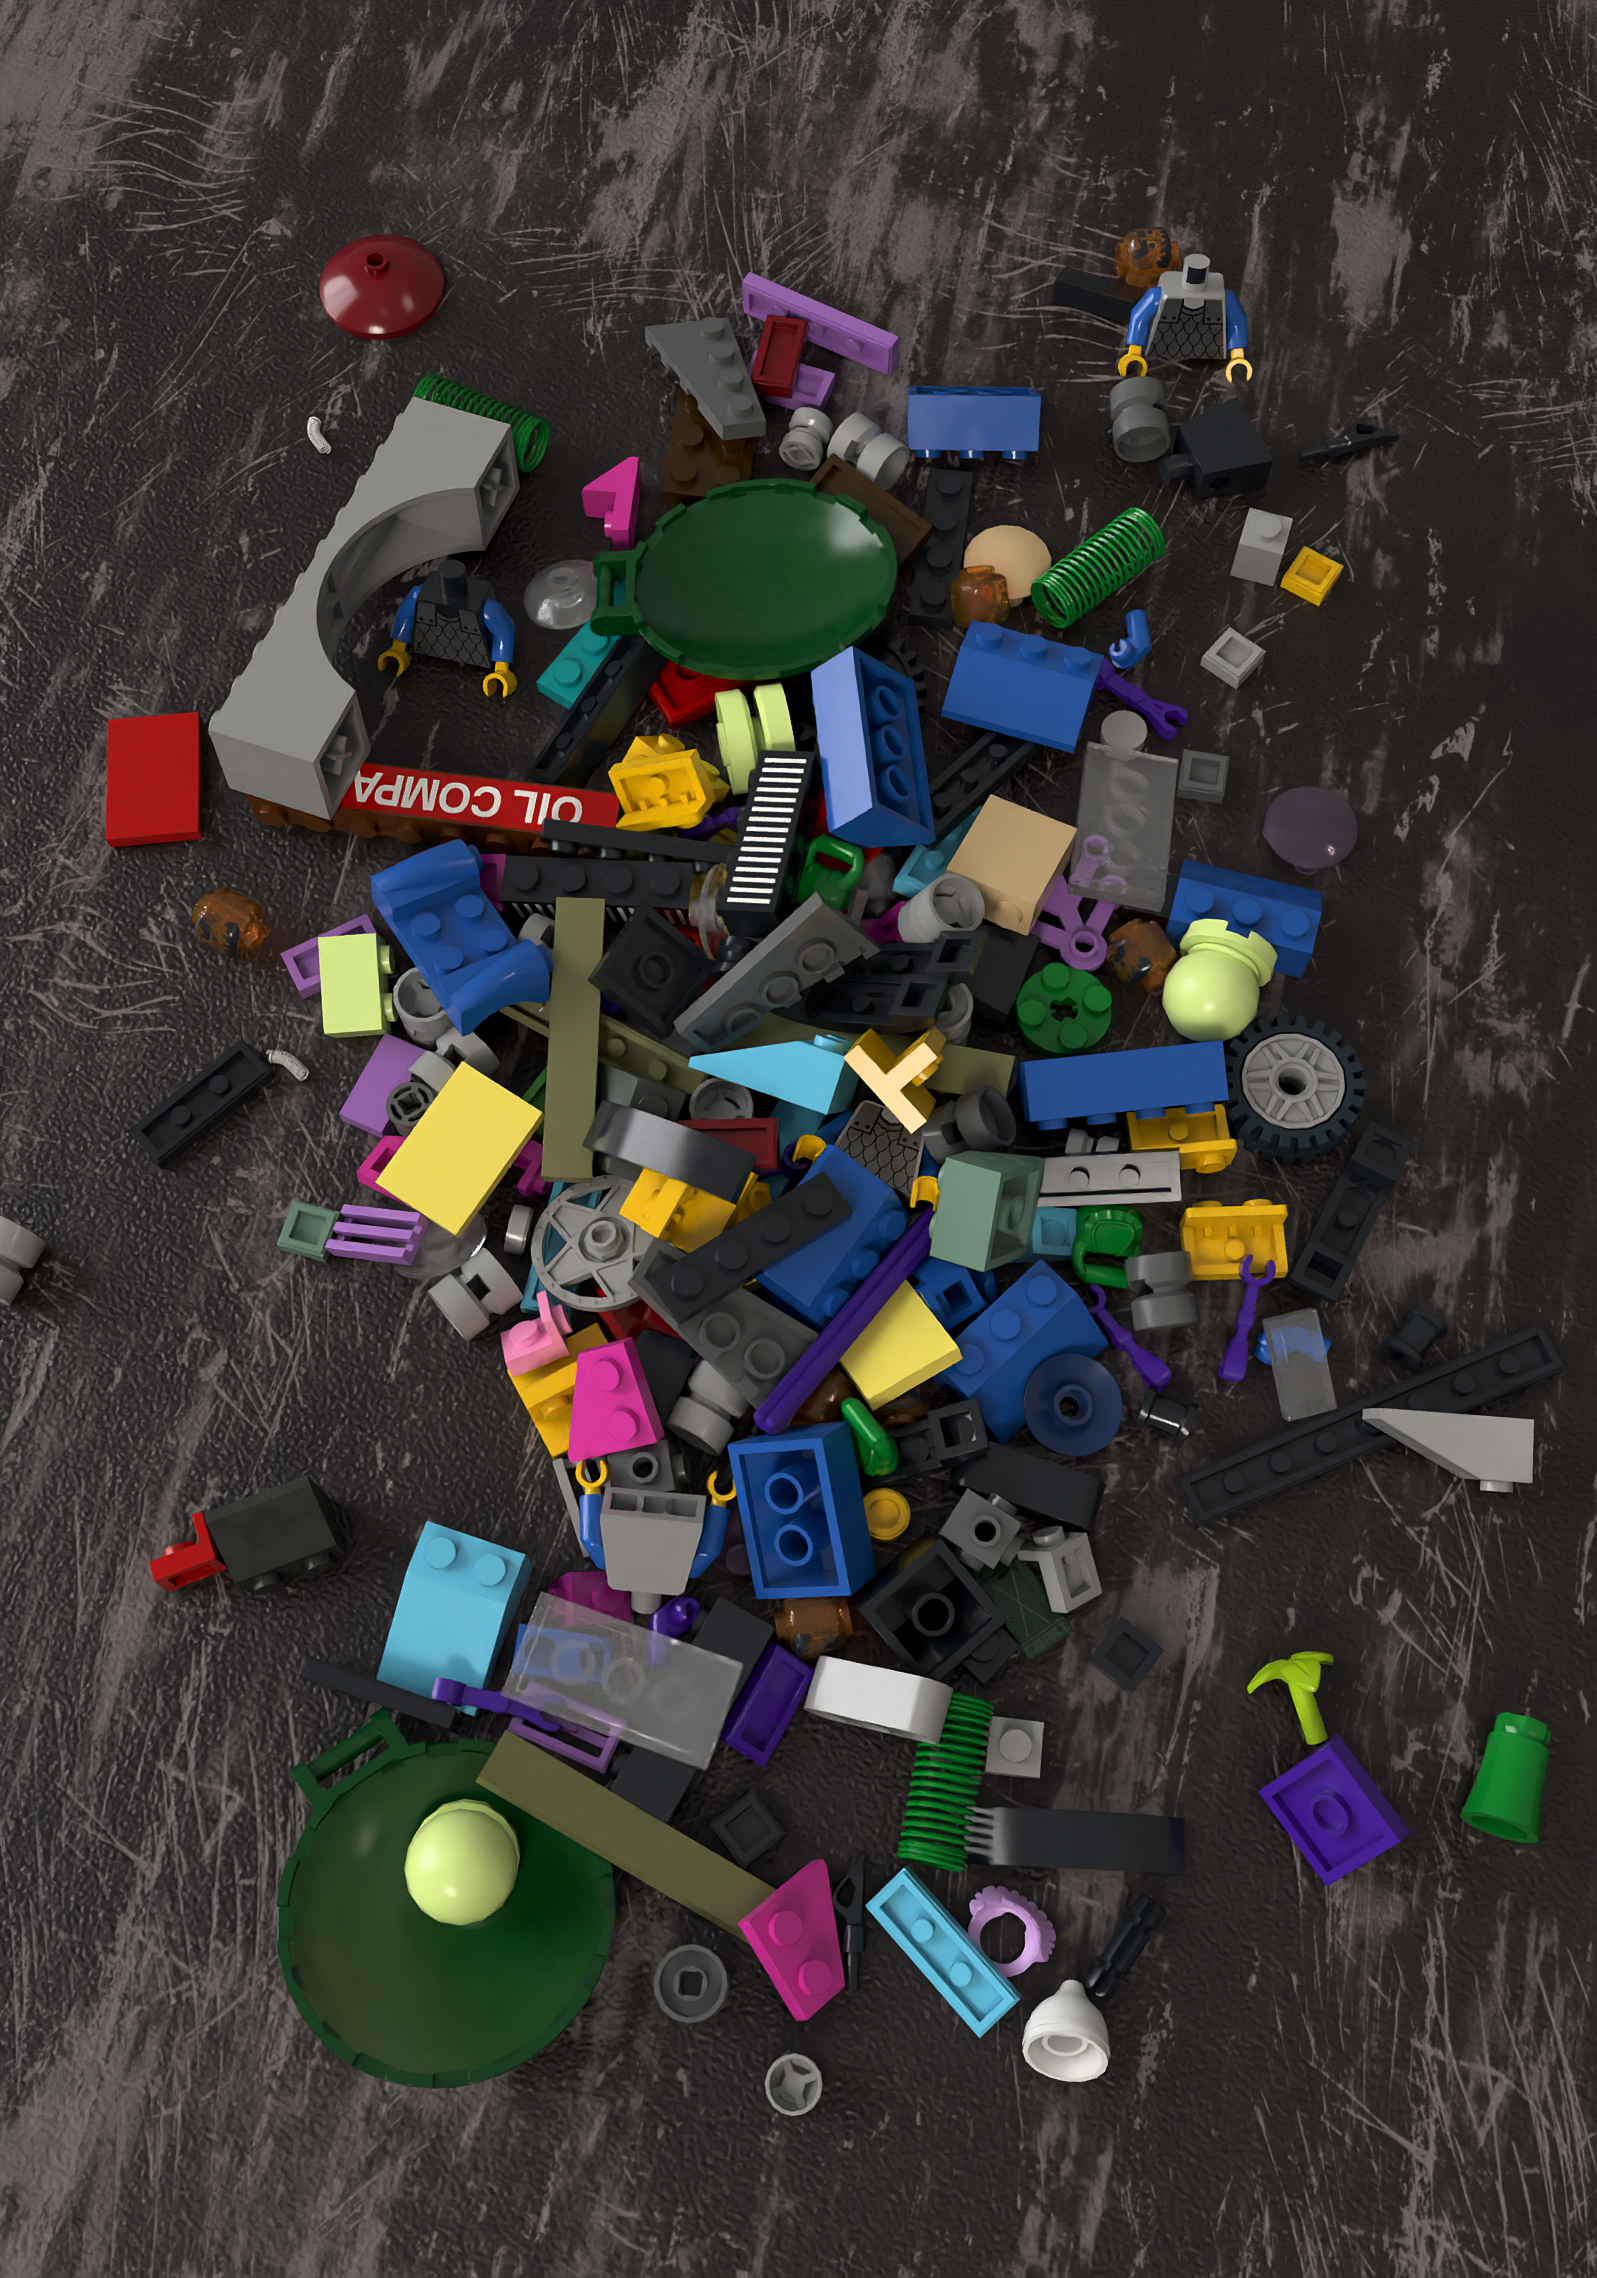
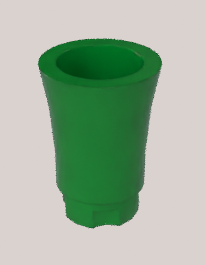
[1460,1712,1551,1843]

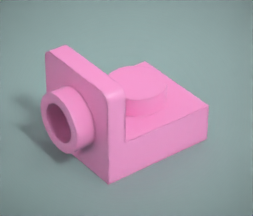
[500,1290,573,1377]

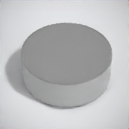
[1100,710,1147,758]
[504,1204,534,1256]

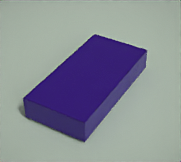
[717,1642,815,1767]

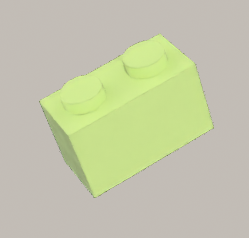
[318,933,398,1038]

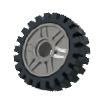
[1215,1015,1366,1163]

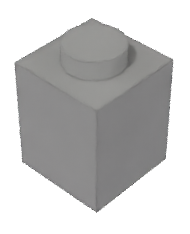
[1230,508,1293,586]

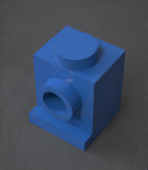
[911,1254,986,1331]

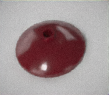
[319,234,445,340]

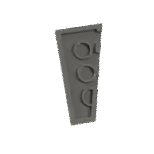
[645,317,766,441]
[673,891,881,1054]
[627,1237,820,1430]

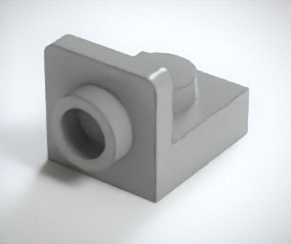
[1017,1526,1102,1613]

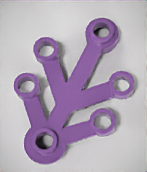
[1009,812,1126,972]

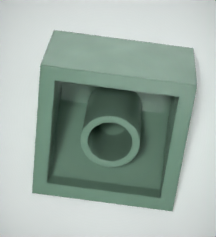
[929,1151,1045,1272]

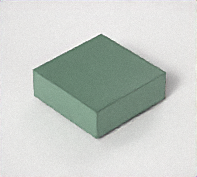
[277,1200,343,1263]

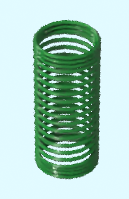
[412,373,549,473]
[1030,508,1165,629]
[896,1693,995,1872]

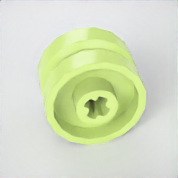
[715,682,796,795]

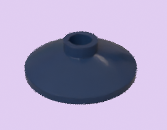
[1022,1354,1123,1457]

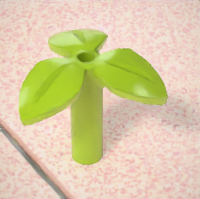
[1247,1651,1334,1745]

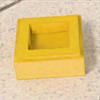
[1280,546,1343,606]

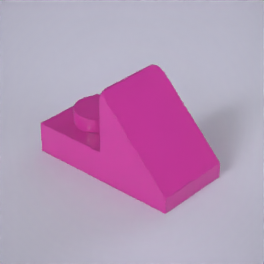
[581,457,642,551]

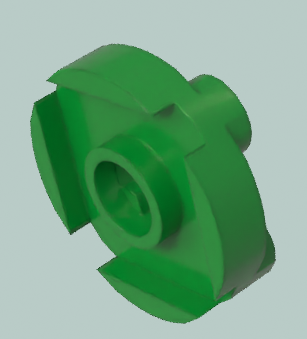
[1015,963,1112,1059]

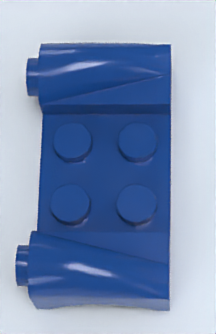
[370,839,553,1037]

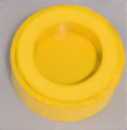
[863,1488,910,1543]

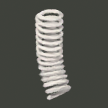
[307,417,331,454]
[266,1049,309,1081]

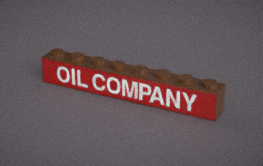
[246,762,624,859]

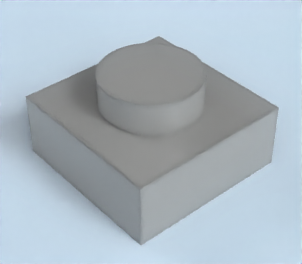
[984,1716,1044,1780]

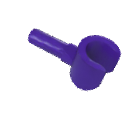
[752,1142,811,1181]

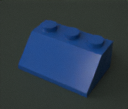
[907,386,1041,459]
[941,620,1104,753]
[1162,859,1322,978]
[756,1144,912,1333]
[931,1258,1109,1446]
[727,1421,877,1599]

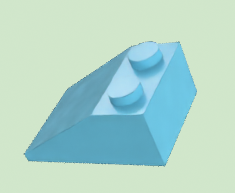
[688,1033,860,1115]
[376,1521,533,1717]

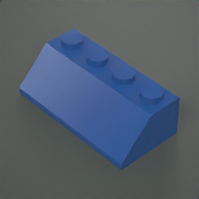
[811,646,936,849]
[1016,1040,1229,1130]

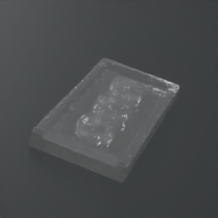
[1067,742,1178,912]
[501,1591,744,1772]

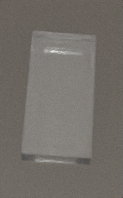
[1262,1308,1337,1421]

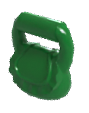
[795,833,865,912]
[1071,1204,1143,1289]
[840,1398,900,1477]

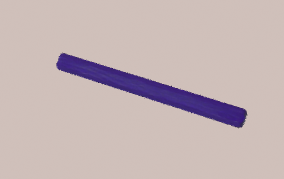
[754,1204,935,1436]

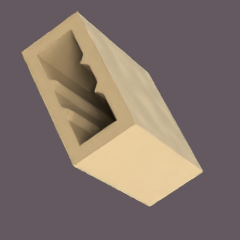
[945,794,1078,936]

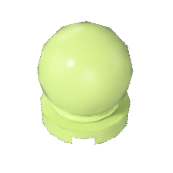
[1162,919,1277,1043]
[404,1799,521,1926]

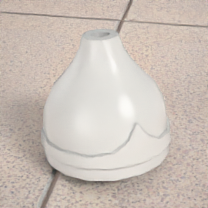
[1022,1980,1110,2082]

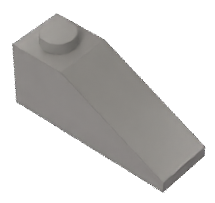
[1362,1408,1534,1493]

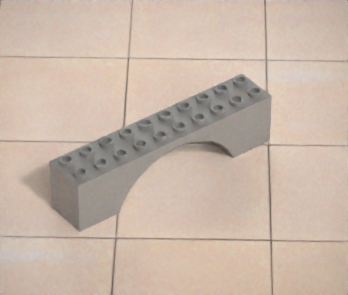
[208,397,520,820]

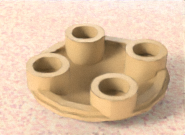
[963,525,1051,607]

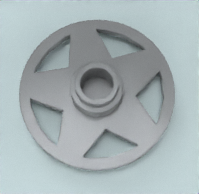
[531,1174,679,1312]

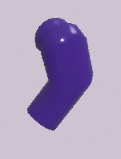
[647,1595,701,1669]

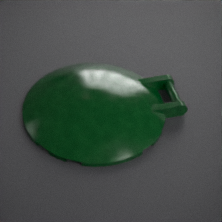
[590,478,898,680]
[276,1707,616,2089]

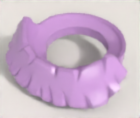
[968,1886,1056,1977]

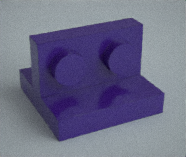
[1258,1733,1411,1886]

